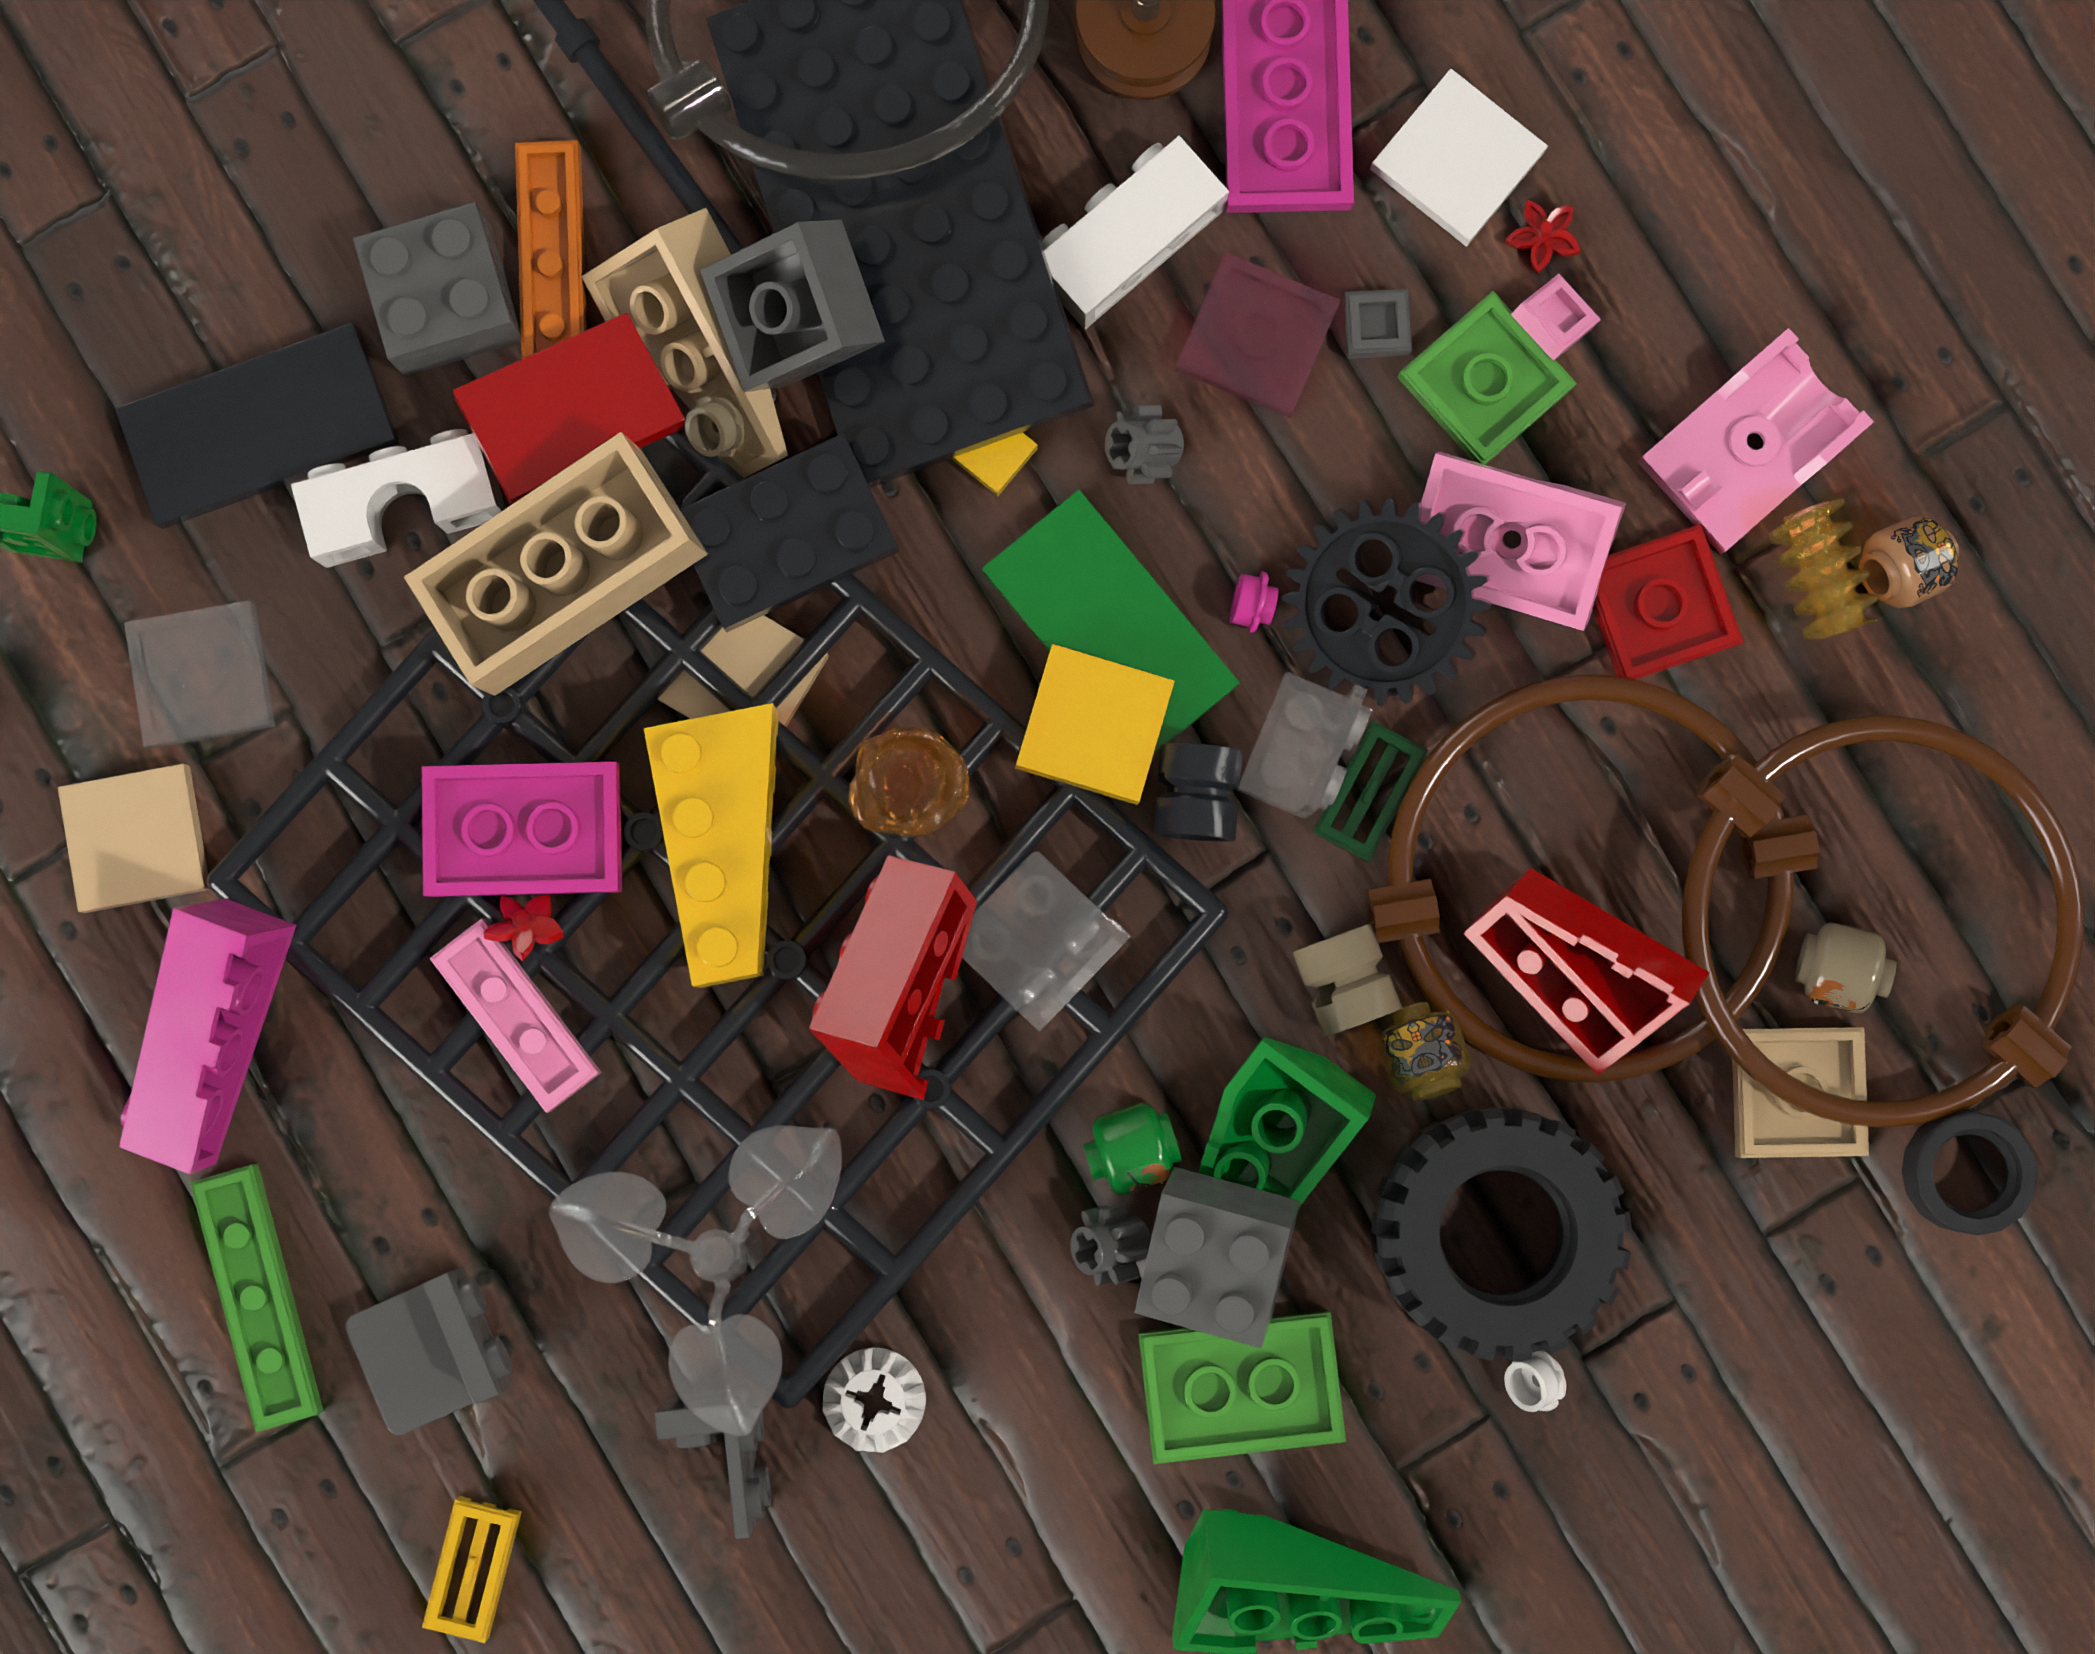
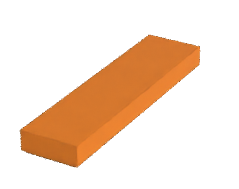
[515,140,587,359]

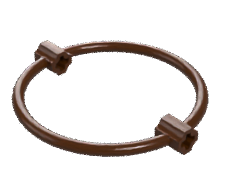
[1365,675,1820,1083]
[1682,716,2084,1127]

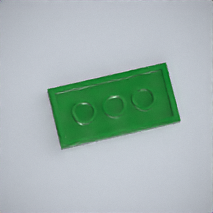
[981,489,1240,755]

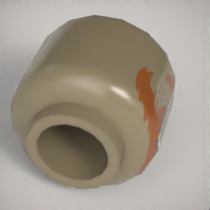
[1795,922,1897,1013]

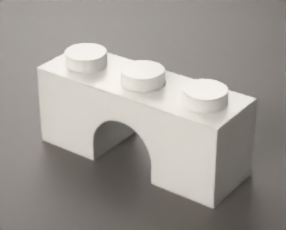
[291,429,506,568]

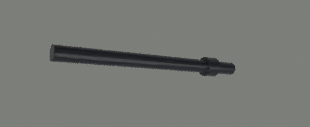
[533,0,744,255]

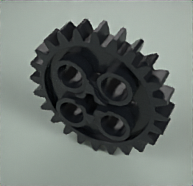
[1282,497,1492,706]

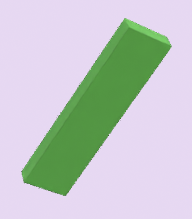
[190,1164,324,1432]

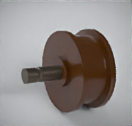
[1075,0,1216,100]

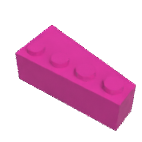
[119,899,296,1174]

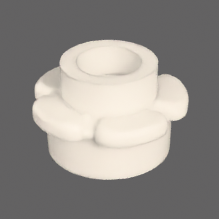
[1504,1350,1566,1412]

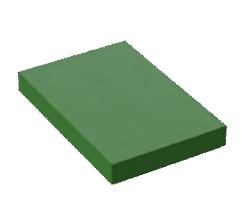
[1138,1310,1346,1464]

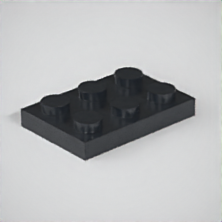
[680,433,899,633]

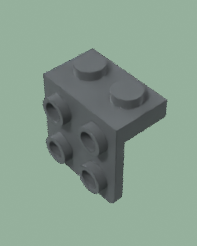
[346,1266,513,1435]

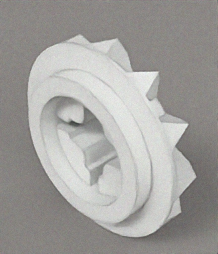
[823,1348,926,1453]

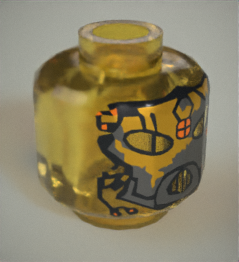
[1377,1002,1471,1102]

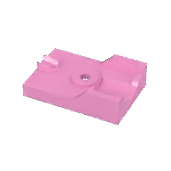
[1637,328,1874,555]
[1417,452,1626,631]

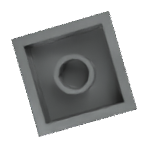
[353,202,521,377]
[700,219,885,392]
[1134,1167,1300,1348]

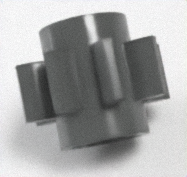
[1105,405,1184,484]
[1071,1203,1151,1286]

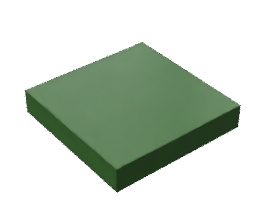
[1397,291,1577,465]

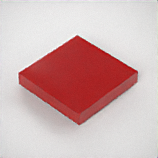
[1592,524,1744,680]

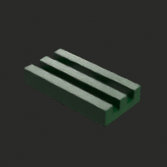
[1311,720,1429,863]

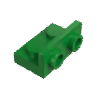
[0,471,97,563]

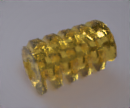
[1769,497,1884,640]

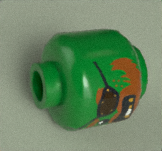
[1083,1102,1182,1195]

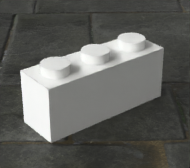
[1042,136,1229,329]

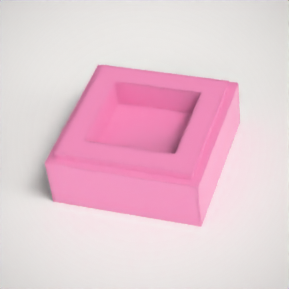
[1511,274,1601,361]

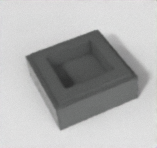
[1343,289,1412,359]

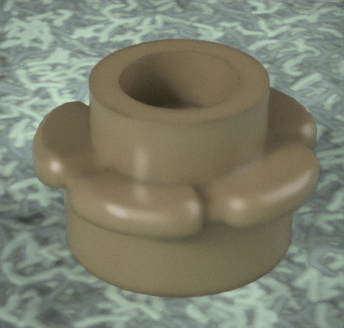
[685,396,745,457]

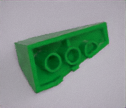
[1198,1037,1376,1206]
[1172,1509,1461,1654]

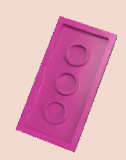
[1221,0,1354,213]

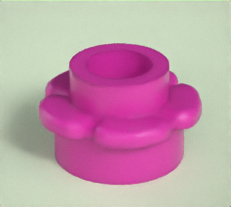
[1230,571,1278,633]

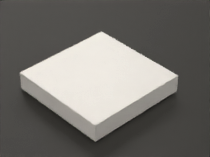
[1370,69,1548,247]

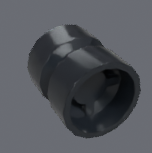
[1153,743,1243,842]

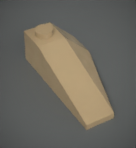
[581,208,788,478]

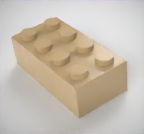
[404,432,708,696]

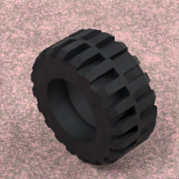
[1371,1107,1632,1362]

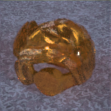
[849,726,969,837]

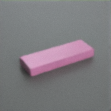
[430,919,602,1113]

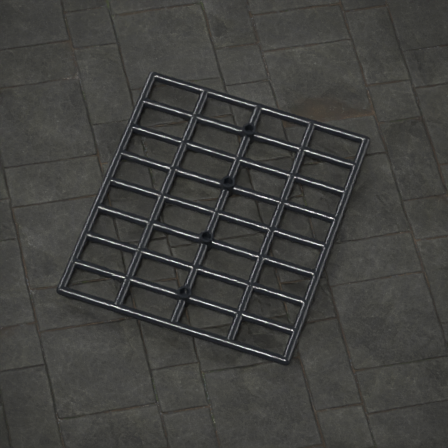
[207,428,1229,1409]

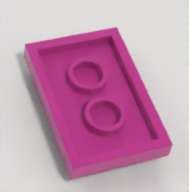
[422,762,622,897]

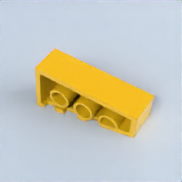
[644,703,779,988]

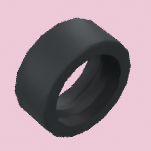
[1901,1111,2038,1236]

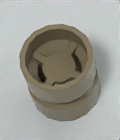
[1292,923,1402,1036]

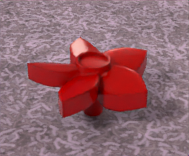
[1505,199,1581,275]
[483,894,564,961]

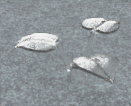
[549,1125,842,1436]

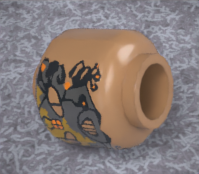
[1859,515,1959,608]

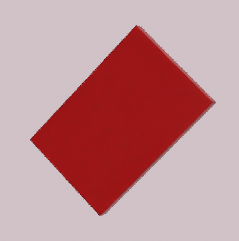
[453,313,685,505]

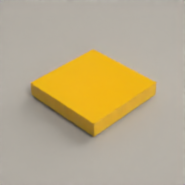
[1015,644,1175,805]

